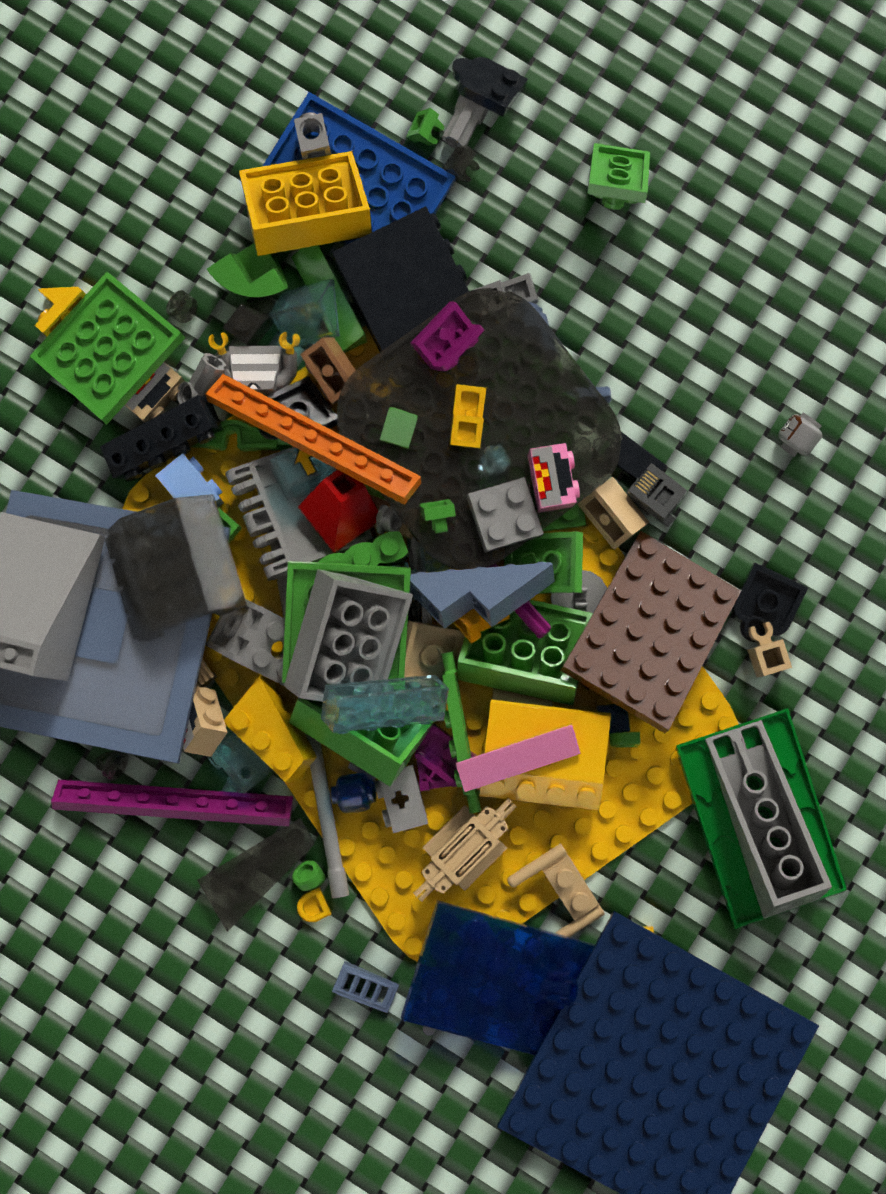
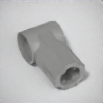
[443,94,488,150]
[177,353,226,405]

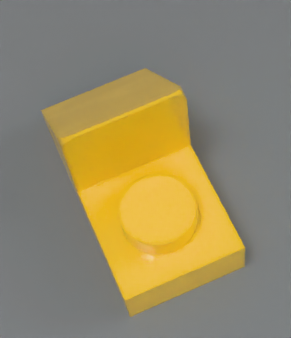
[34,287,86,337]

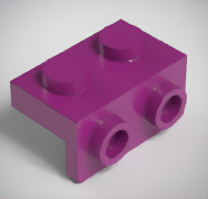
[410,301,484,371]

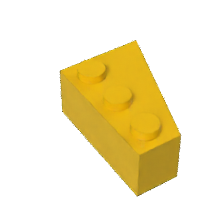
[224,676,317,782]

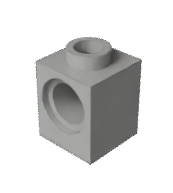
[294,112,331,159]

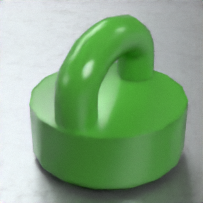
[292,860,326,891]

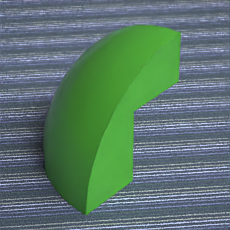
[207,243,288,297]

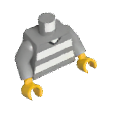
[208,332,300,396]

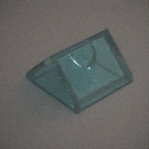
[270,279,340,348]

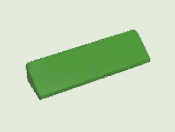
[291,245,367,353]

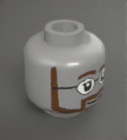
[778,412,822,457]

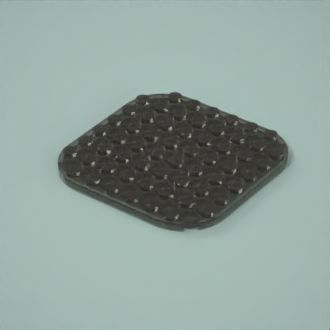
[337,288,622,570]

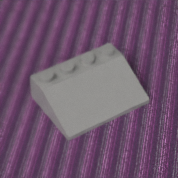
[284,569,413,710]

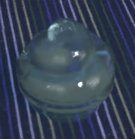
[478,444,511,474]

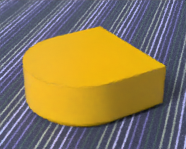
[297,887,332,922]

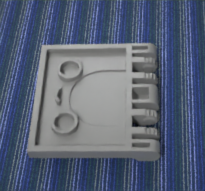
[225,447,374,581]

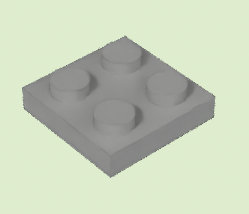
[466,477,543,553]

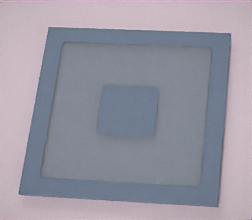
[0,490,231,764]

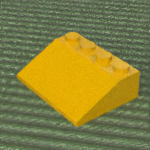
[239,151,372,256]
[479,699,611,810]

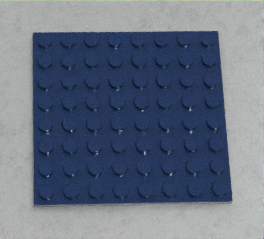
[497,910,819,1194]

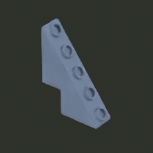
[410,562,555,629]

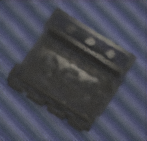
[105,494,247,642]

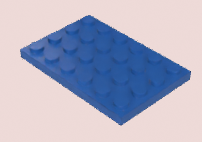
[263,92,456,245]

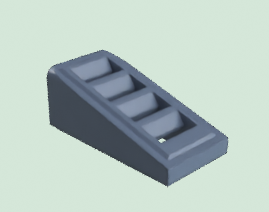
[332,961,399,1013]

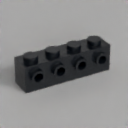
[100,395,224,482]

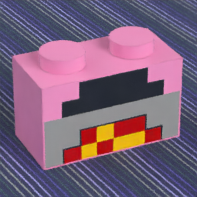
[527,443,580,513]

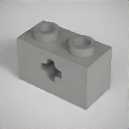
[374,765,428,833]

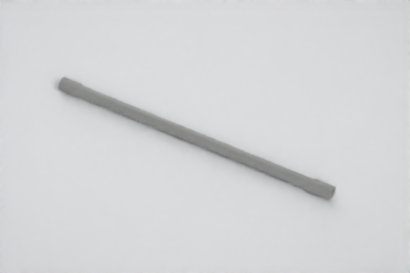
[267,529,349,898]

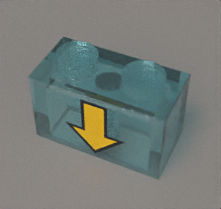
[270,448,337,499]

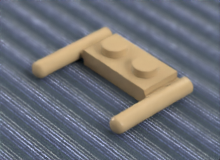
[507,843,605,948]

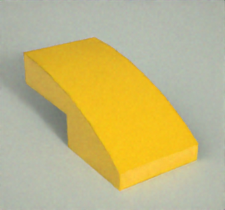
[450,384,486,448]

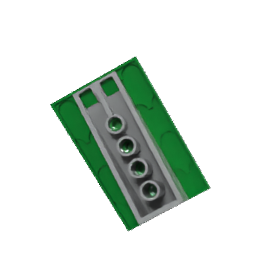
[676,708,847,930]

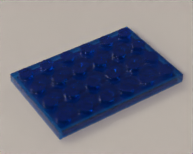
[401,900,595,1055]

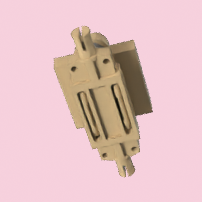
[413,798,517,902]

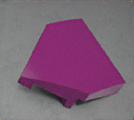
[415,723,477,791]

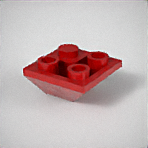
[298,470,378,553]

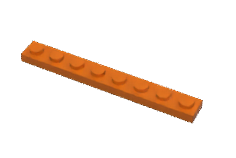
[205,374,421,505]

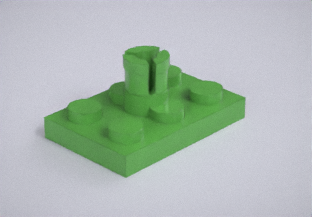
[587,143,650,210]
[504,531,583,594]

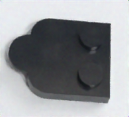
[452,57,528,117]
[258,376,339,443]
[733,563,808,642]

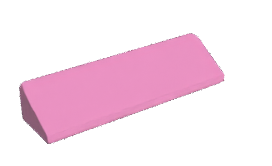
[455,725,581,792]

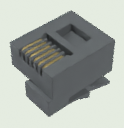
[626,463,687,527]

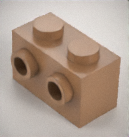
[300,337,366,404]

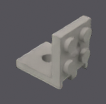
[205,593,285,686]

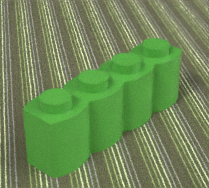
[318,531,410,566]

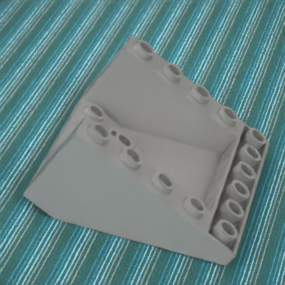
[0,512,105,681]

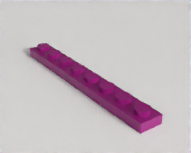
[51,779,293,827]

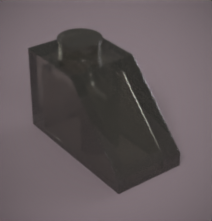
[223,296,285,346]

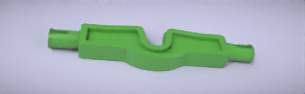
[191,420,292,452]

